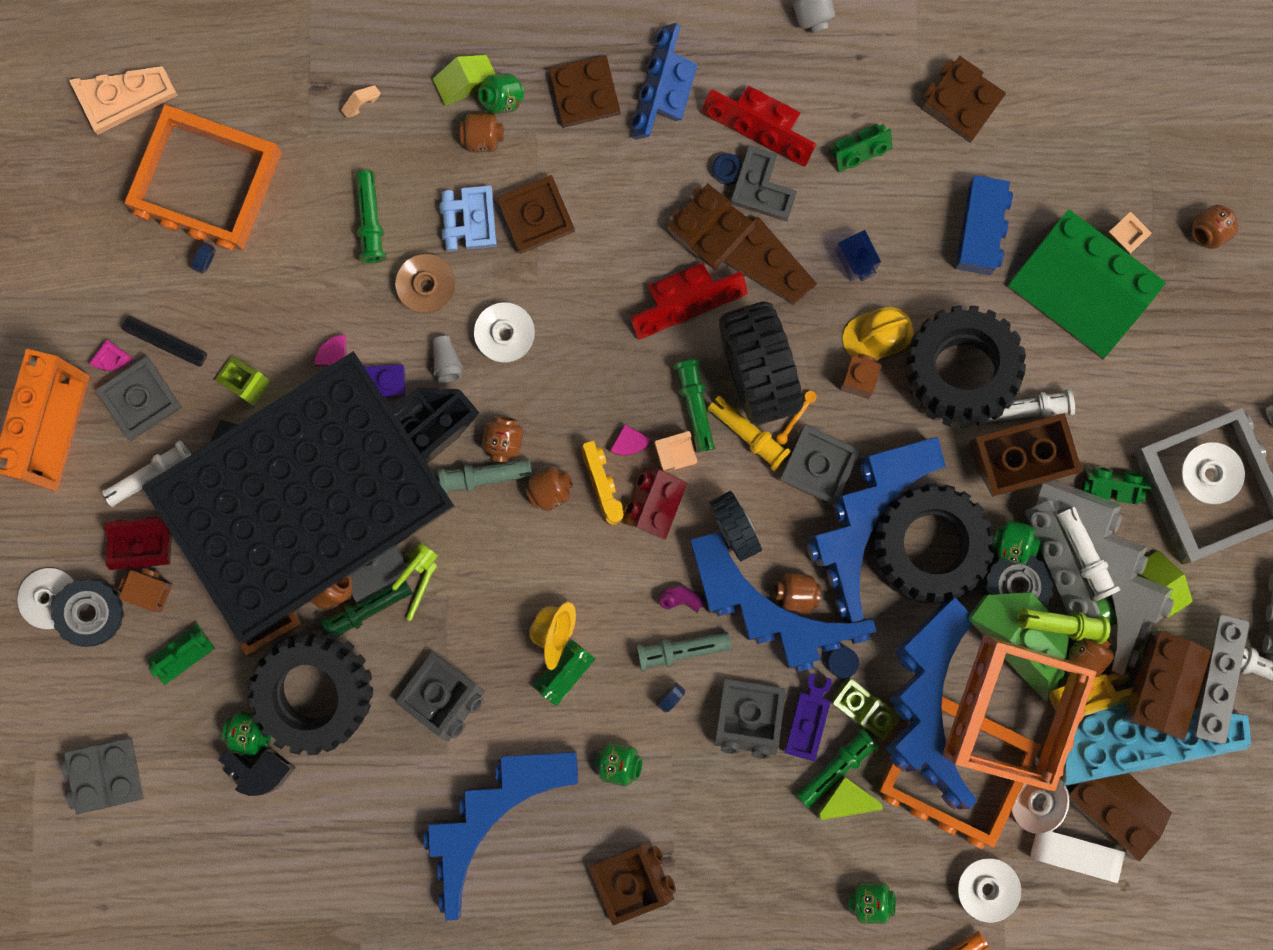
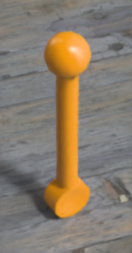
[776,391,817,445]

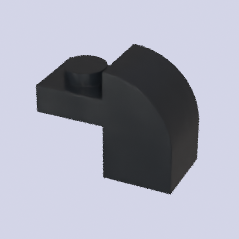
[218,748,296,796]

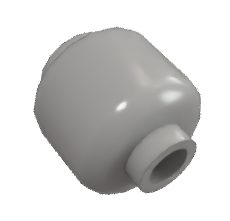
[793,0,835,33]

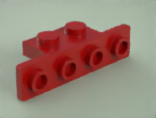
[701,85,816,167]
[631,263,748,340]

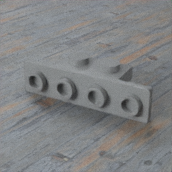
[1025,500,1100,618]
[1194,615,1249,744]

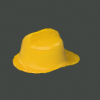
[842,307,914,360]
[529,602,576,670]

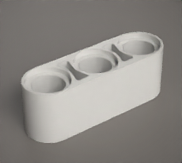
[1030,831,1125,883]

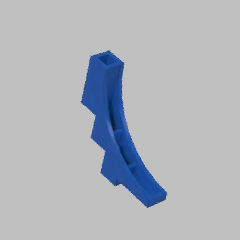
[807,437,946,622]
[690,532,877,672]
[885,598,978,810]
[424,752,579,921]

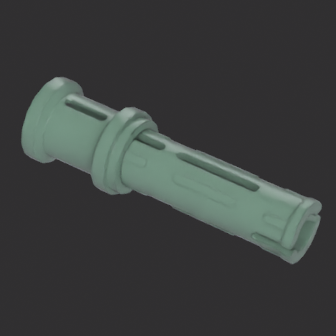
[438,459,532,494]
[636,631,731,672]

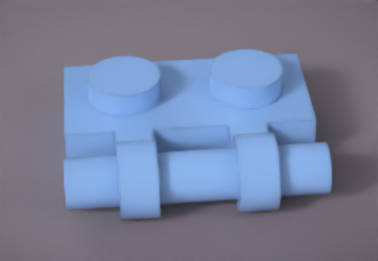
[439,186,497,252]

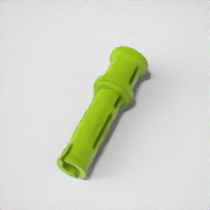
[1017,608,1110,644]

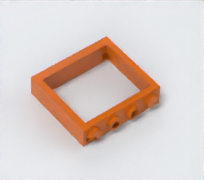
[124,104,282,251]
[0,349,90,492]
[942,635,1097,792]
[876,697,1041,850]

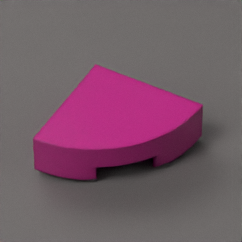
[314,335,347,367]
[89,340,134,371]
[610,425,652,456]

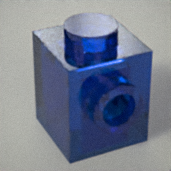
[835,230,881,281]

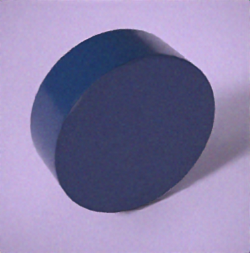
[712,153,742,185]
[191,242,216,274]
[827,647,859,678]
[656,682,685,713]

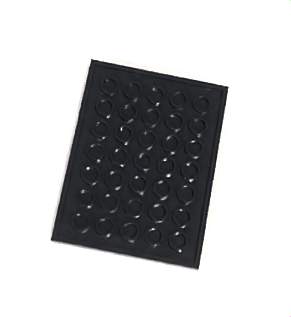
[142,351,455,645]

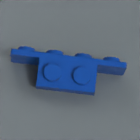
[631,23,698,140]

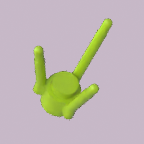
[392,542,438,621]

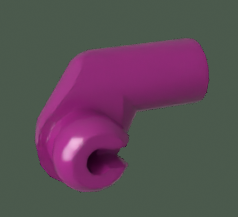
[659,585,706,613]

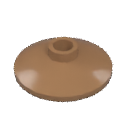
[395,254,456,314]

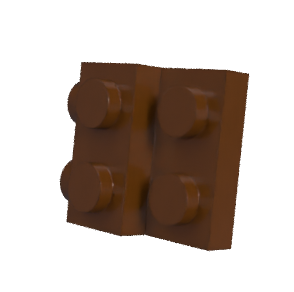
[922,55,1006,143]
[667,183,755,270]
[588,840,676,926]

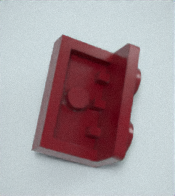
[623,467,688,540]
[103,517,172,570]

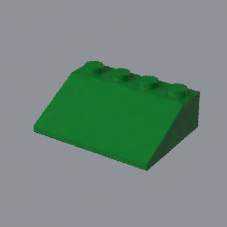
[1007,209,1167,359]

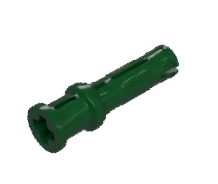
[320,580,413,636]

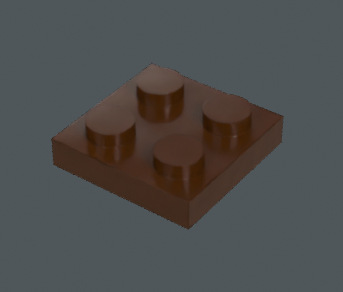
[549,55,621,128]
[496,175,575,254]

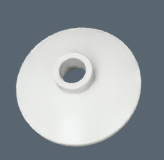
[474,303,535,363]
[1182,442,1245,504]
[17,568,74,629]
[1012,779,1069,834]
[958,858,1021,923]

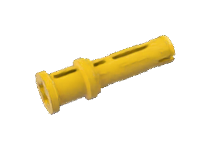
[707,395,791,471]

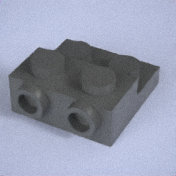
[395,652,485,742]
[714,679,786,759]
[60,738,144,815]

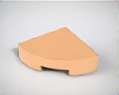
[341,85,381,118]

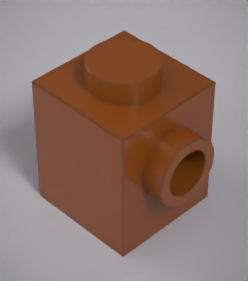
[840,354,882,399]
[119,567,172,613]

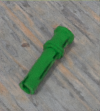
[355,170,386,263]
[673,359,716,453]
[796,728,880,808]

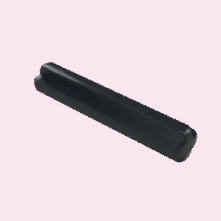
[122,316,207,367]

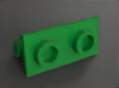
[829,123,893,173]
[1082,466,1151,505]
[147,624,215,685]
[533,640,595,707]

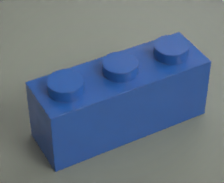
[955,175,1013,275]

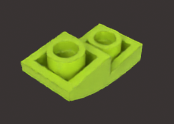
[830,678,901,742]

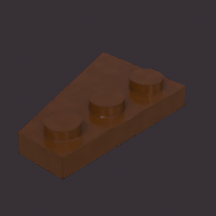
[723,217,817,305]

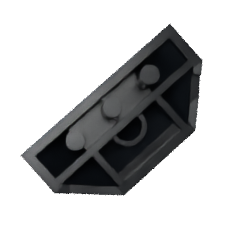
[392,388,480,464]

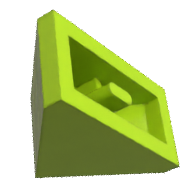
[433,55,495,107]
[215,356,271,406]
[1137,550,1193,618]
[817,777,883,820]

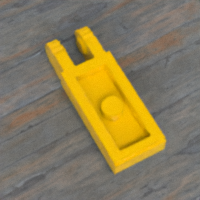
[581,440,624,526]
[1048,672,1133,716]

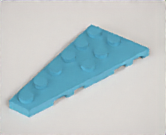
[1063,703,1251,786]

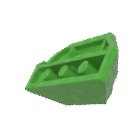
[967,592,1069,701]

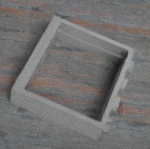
[1133,408,1273,565]

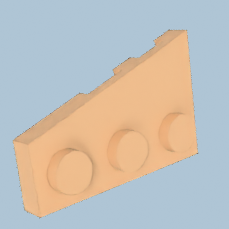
[69,66,178,135]

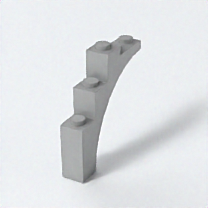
[1036,480,1174,676]

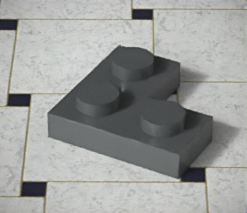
[731,145,797,222]

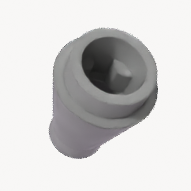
[432,336,463,383]

